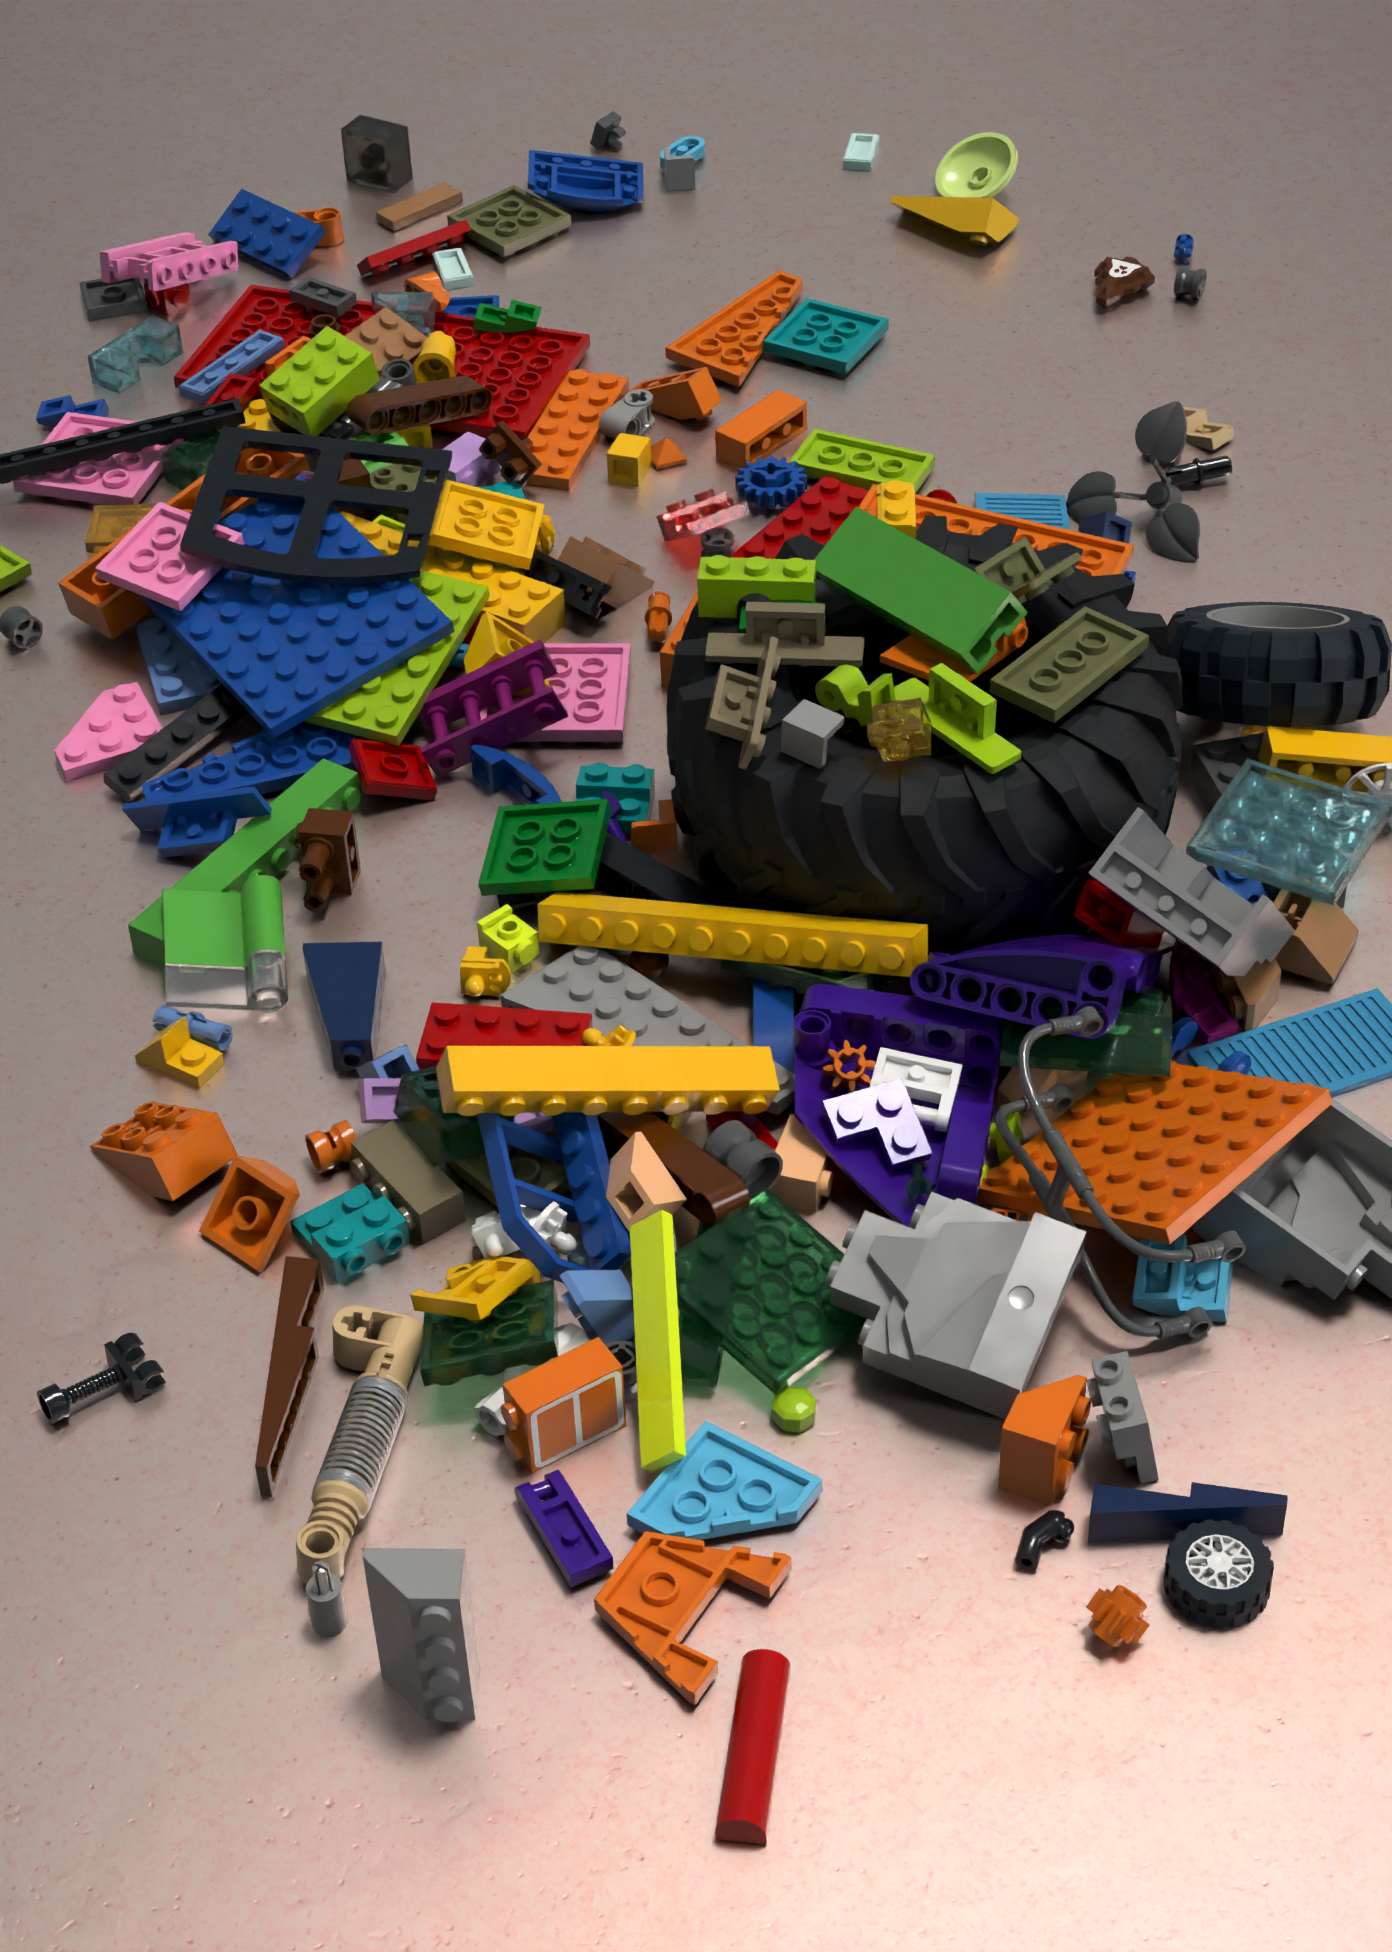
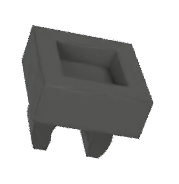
[590,111,626,150]

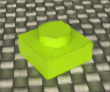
[990,1105,1024,1165]

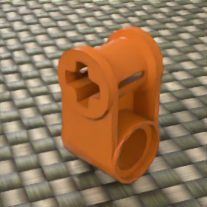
[293,208,344,247]

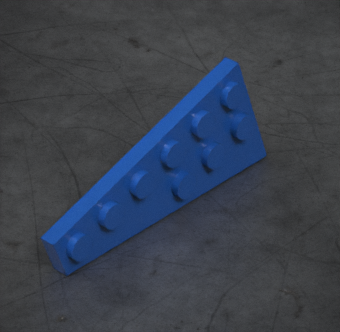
[141,721,357,800]

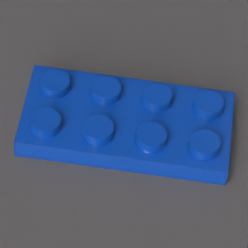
[208,189,326,279]

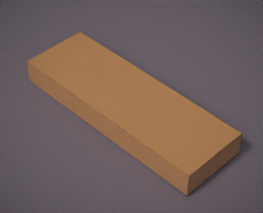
[376,182,463,231]

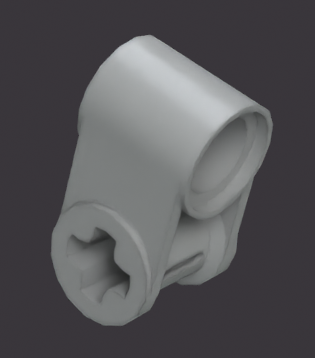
[598,389,655,440]

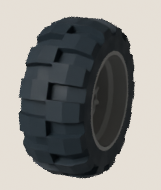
[1164,602,1392,727]

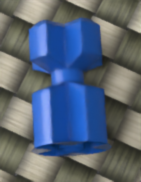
[1174,234,1194,263]

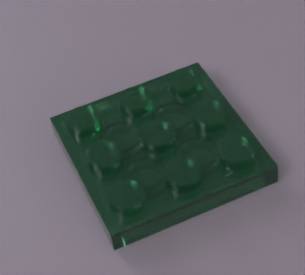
[420,1280,559,1387]

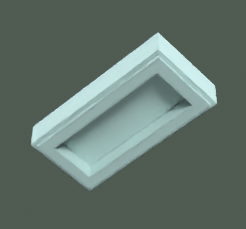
[843,133,879,171]
[432,248,474,290]

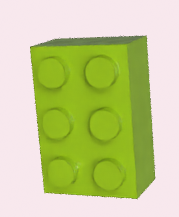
[259,326,380,436]

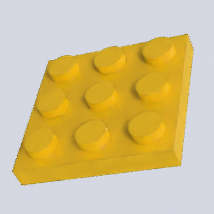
[429,479,544,570]

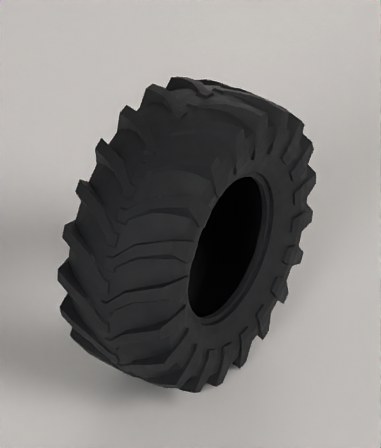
[666,516,1182,955]

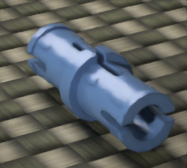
[153,1005,233,1050]

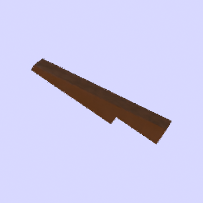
[255,1256,324,1497]

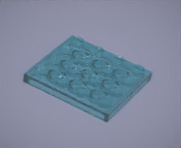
[1186,759,1392,905]

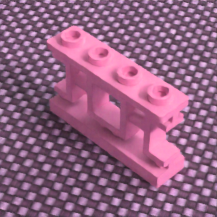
[100,232,239,291]

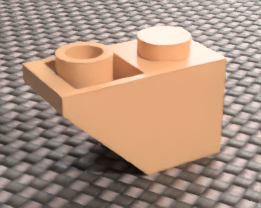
[606,1131,687,1232]

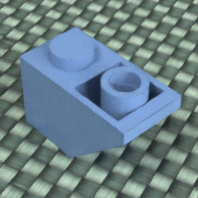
[559,1270,635,1345]

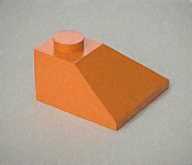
[199,1155,300,1272]

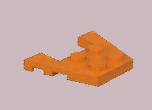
[594,1531,792,1705]

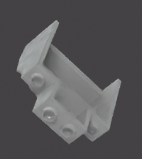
[1089,807,1295,977]
[1192,1082,1392,1300]
[825,1192,1086,1420]

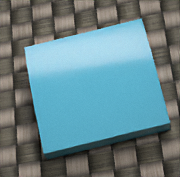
[1132,1234,1234,1322]

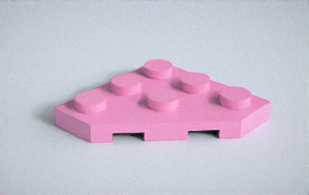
[54,682,163,782]

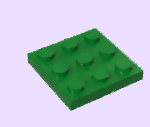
[478,799,612,896]

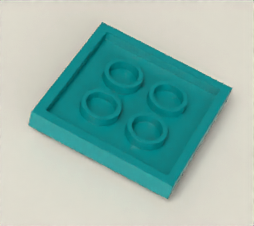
[763,298,889,374]

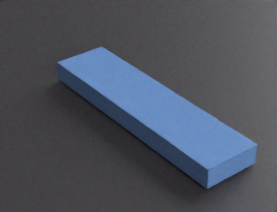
[178,330,285,405]

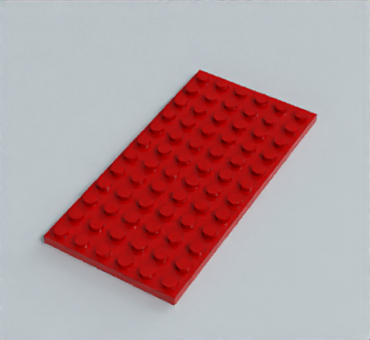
[174,285,590,441]

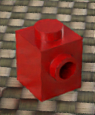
[143,283,192,316]

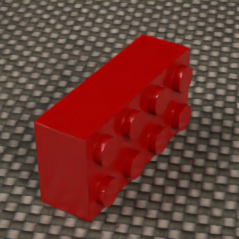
[416,1002,593,1078]

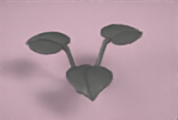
[1066,401,1200,561]

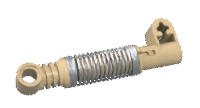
[296,1305,426,1585]

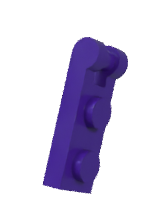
[515,1470,614,1587]

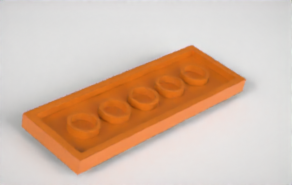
[527,369,629,491]

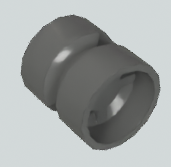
[703,1120,783,1200]

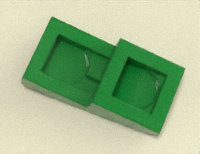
[473,300,542,333]

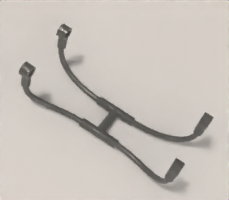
[995,1006,1246,1339]

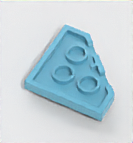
[627,1421,822,1540]

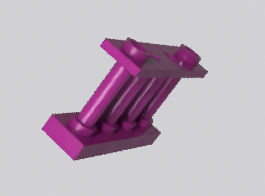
[417,640,569,778]

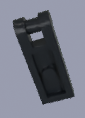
[524,550,612,618]

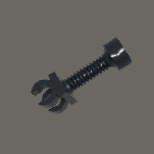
[37,1333,166,1424]

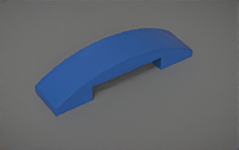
[470,745,561,804]
[753,968,795,1071]

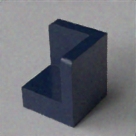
[1078,511,1132,544]

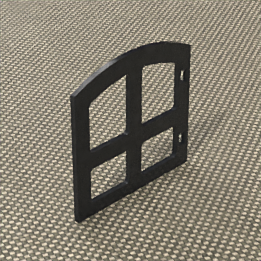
[180,426,452,584]

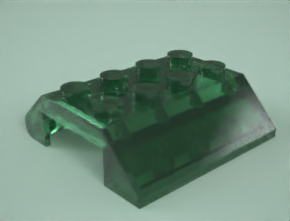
[1000,986,1172,1077]

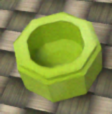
[772,1387,816,1432]

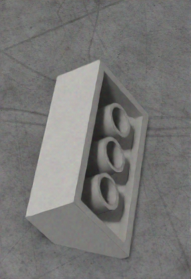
[362,1548,480,1722]

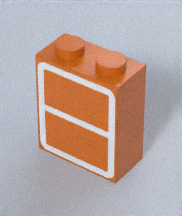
[501,1337,626,1473]

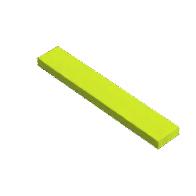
[630,1209,686,1472]

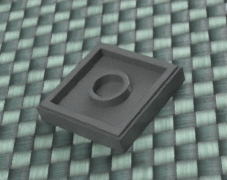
[79,278,149,321]

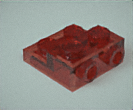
[656,488,750,542]

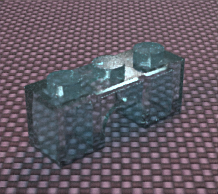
[87,316,183,394]

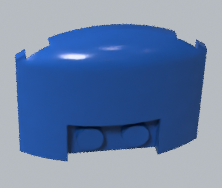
[527,150,643,212]

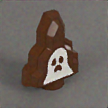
[1094,257,1155,309]

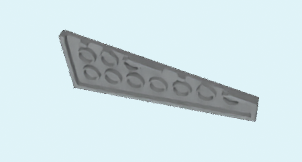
[500,946,795,1115]

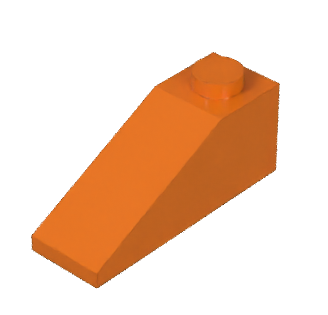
[622,367,722,421]

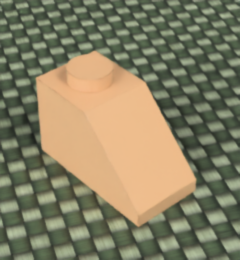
[767,1114,834,1212]

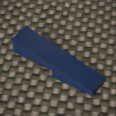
[1088,1482,1288,1543]

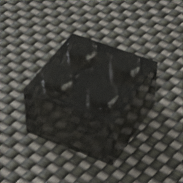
[341,115,413,193]

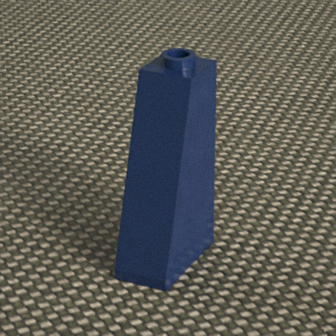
[302,942,386,1070]

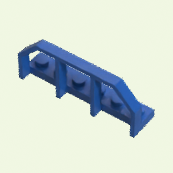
[477,1112,631,1283]

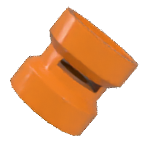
[305,1120,357,1174]

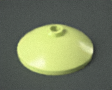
[935,132,1018,198]

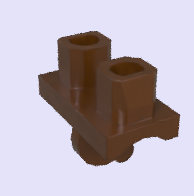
[479,421,542,488]

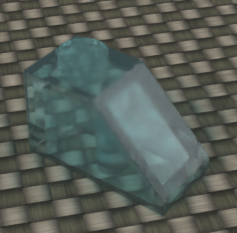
[371,292,436,337]

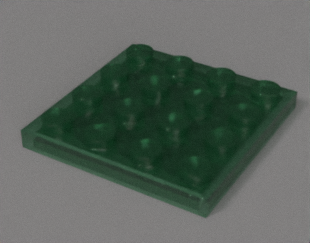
[675,1189,867,1395]

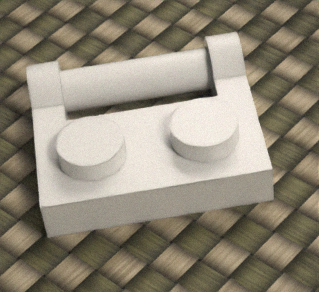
[870,1047,962,1133]

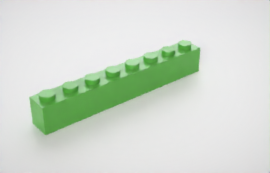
[128,758,362,970]

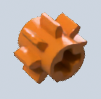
[822,1040,876,1093]
[1086,1585,1150,1647]

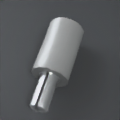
[306,1561,348,1637]

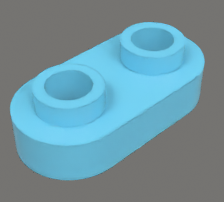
[660,136,705,169]

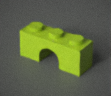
[697,555,816,618]

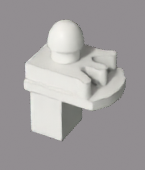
[520,1202,577,1255]
[471,1210,530,1259]

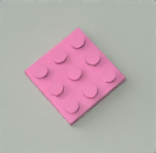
[95,501,245,611]

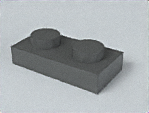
[289,277,357,317]

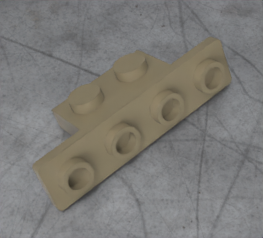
[705,602,864,667]
[705,636,781,770]

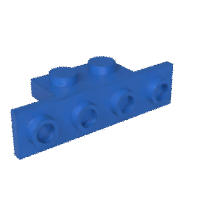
[122,787,272,858]

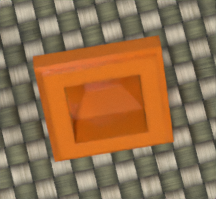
[651,437,687,470]

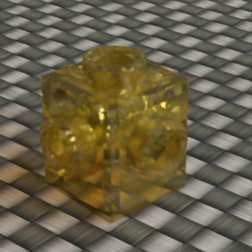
[867,698,931,762]

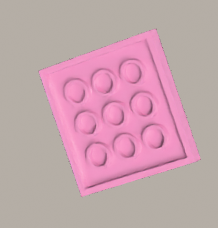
[13,412,184,509]
[480,643,631,743]

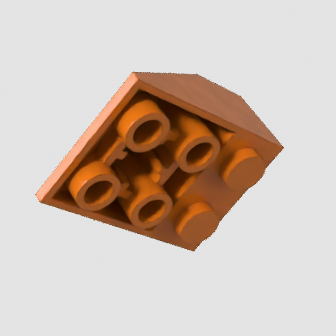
[90,1101,238,1201]

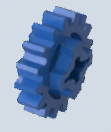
[735,456,807,509]

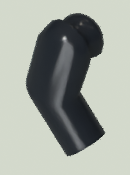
[1015,1510,1074,1570]

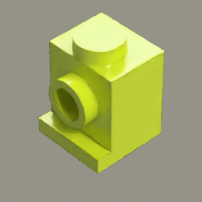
[477,904,540,973]

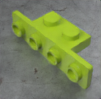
[894,663,1021,774]

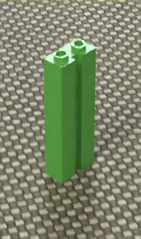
[814,506,1028,675]

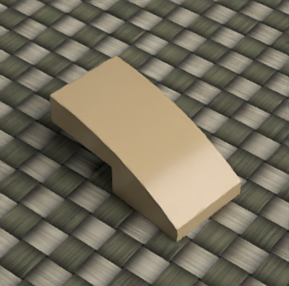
[1183,407,1234,450]

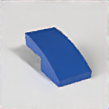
[36,395,109,428]

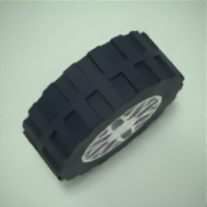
[1163,1519,1274,1629]

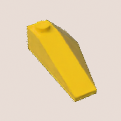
[889,196,1019,246]

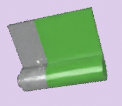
[162,875,288,1013]

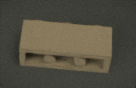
[350,1120,466,1244]

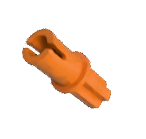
[645,591,672,643]

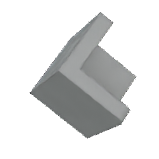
[663,147,695,191]
[781,699,844,769]

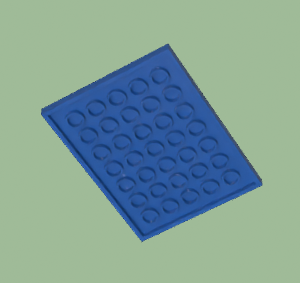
[138,476,455,738]

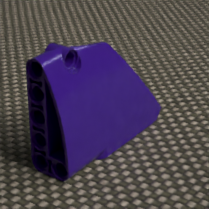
[910,934,1175,1039]
[793,984,1005,1227]

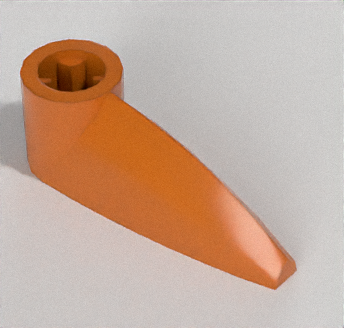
[404,271,450,312]

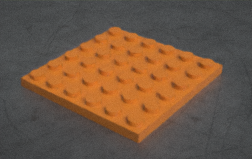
[977,1056,1333,1244]

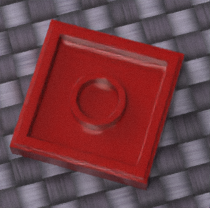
[349,739,437,801]

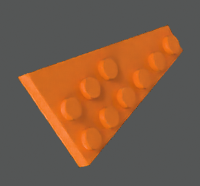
[665,270,803,387]

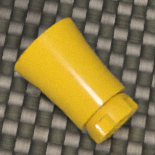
[413,331,456,384]

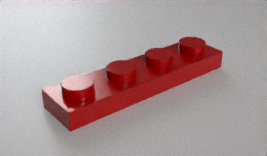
[357,219,471,277]

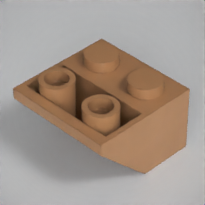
[558,536,655,609]
[1273,878,1359,984]

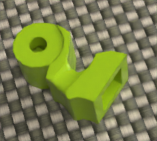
[815,664,896,727]

